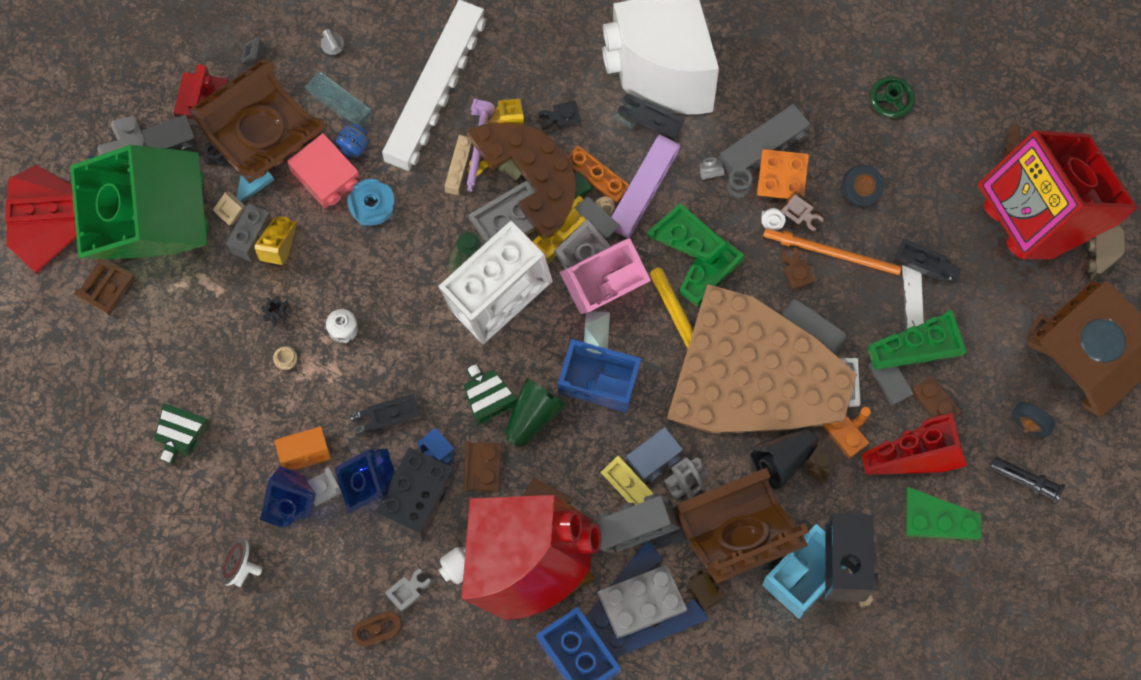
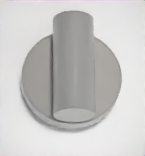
[321,29,344,55]
[699,157,724,180]

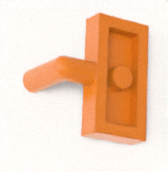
[822,407,871,459]

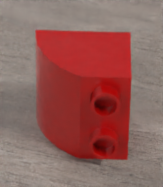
[461,495,601,620]

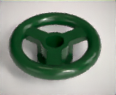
[870,76,915,118]

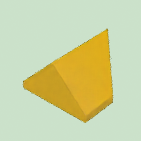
[487,99,524,125]

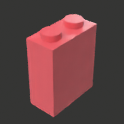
[287,134,361,209]

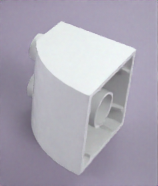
[602,0,719,115]

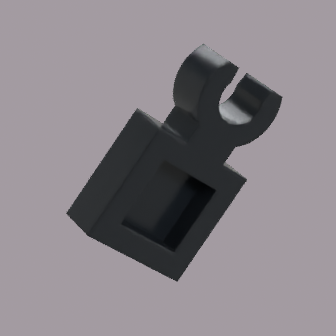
[538,101,581,130]

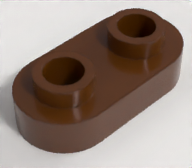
[352,612,401,648]

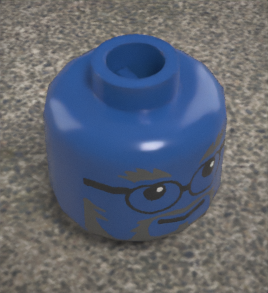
[335,124,369,159]

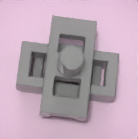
[664,457,708,499]

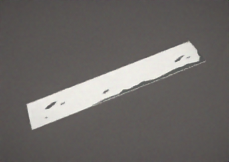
[902,265,924,331]

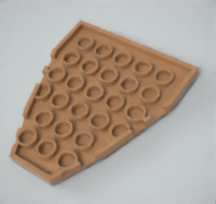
[667,284,857,434]

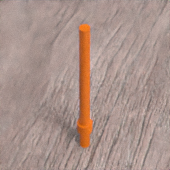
[763,228,902,275]

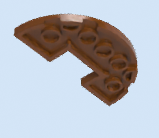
[467,122,576,242]

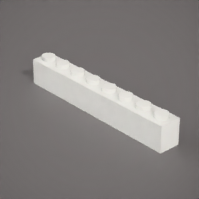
[382,0,486,171]

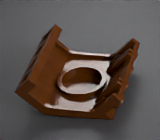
[189,59,327,184]
[674,468,809,583]

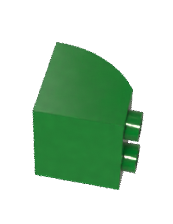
[70,144,209,259]

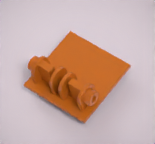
[757,149,809,199]

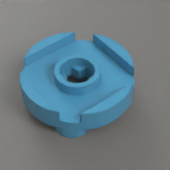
[348,179,395,226]

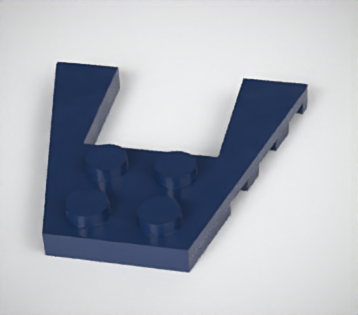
[585,541,709,659]

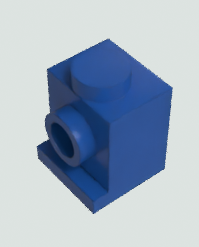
[417,428,455,465]

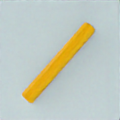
[650,267,693,349]

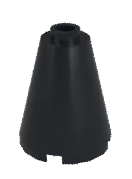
[750,428,818,489]

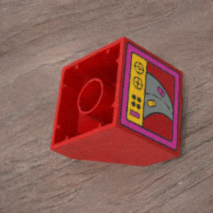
[978,130,1138,260]

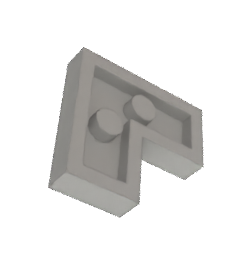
[97,116,147,155]

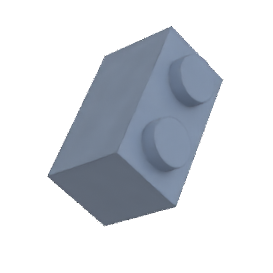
[626,427,683,483]

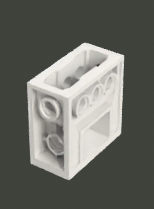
[438,221,553,345]

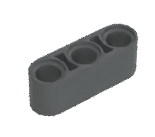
[780,299,848,355]

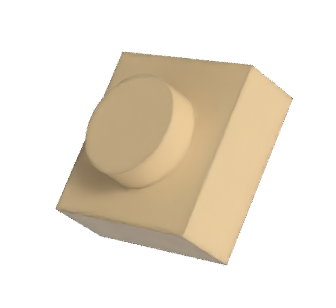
[213,192,246,225]

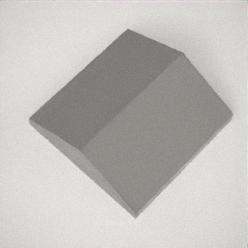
[554,219,610,269]

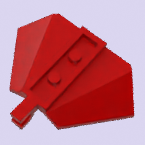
[5,165,77,274]

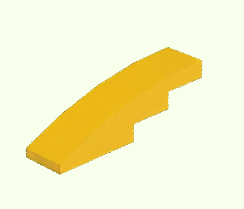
[532,196,586,265]

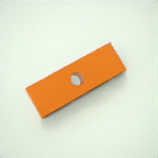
[567,145,629,205]

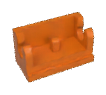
[274,426,331,473]

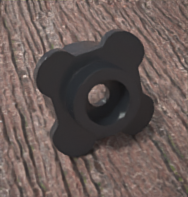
[203,143,226,165]

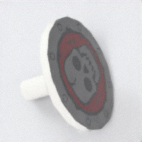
[220,537,262,587]

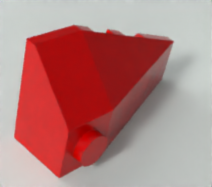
[862,412,967,475]

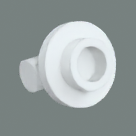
[761,208,785,231]

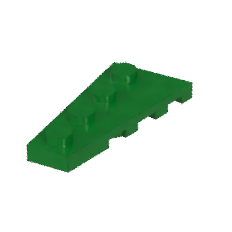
[868,310,966,370]

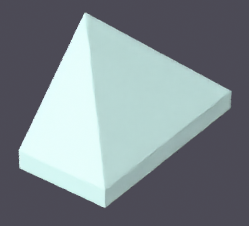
[584,311,610,354]

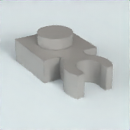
[385,569,431,613]

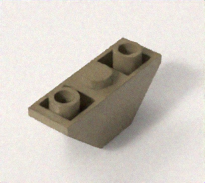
[1087,225,1125,282]

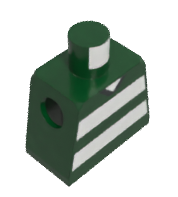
[464,364,517,426]
[154,403,210,465]

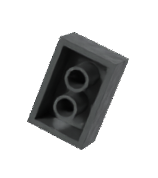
[592,494,681,554]

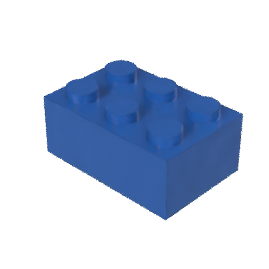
[536,606,621,680]

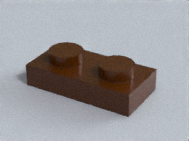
[912,375,961,419]

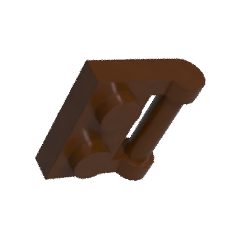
[73,259,136,316]

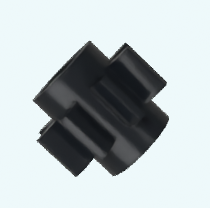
[261,296,292,327]

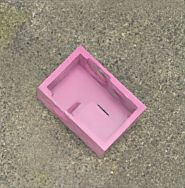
[560,238,651,314]

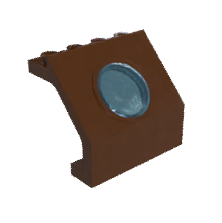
[1026,280,1141,417]

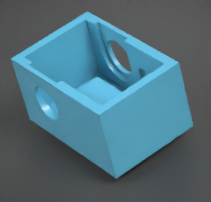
[762,524,847,619]

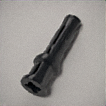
[990,456,1065,504]

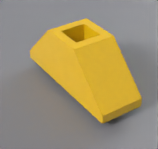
[255,217,297,265]

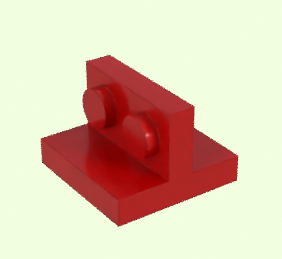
[173,64,229,120]

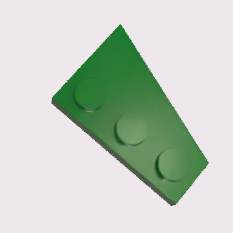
[646,203,728,263]
[680,228,745,307]
[906,487,981,540]

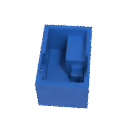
[558,339,641,413]

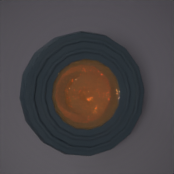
[842,164,884,206]
[1012,402,1055,437]

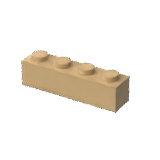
[444,135,473,195]

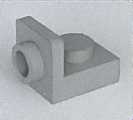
[304,466,343,506]

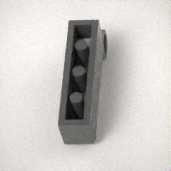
[719,104,811,198]

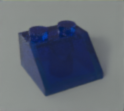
[334,448,395,514]

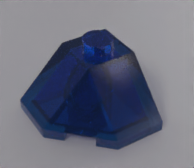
[260,466,316,528]

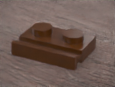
[463,441,502,492]

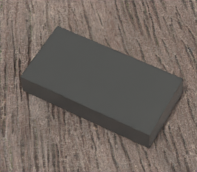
[868,362,914,406]

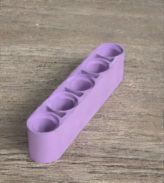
[611,134,681,238]

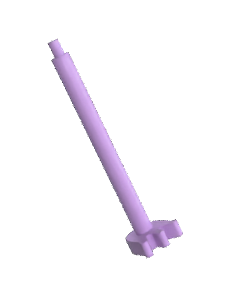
[467,99,495,192]

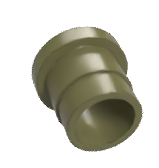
[499,159,523,181]

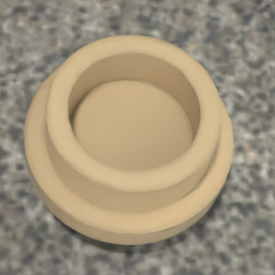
[273,346,298,370]

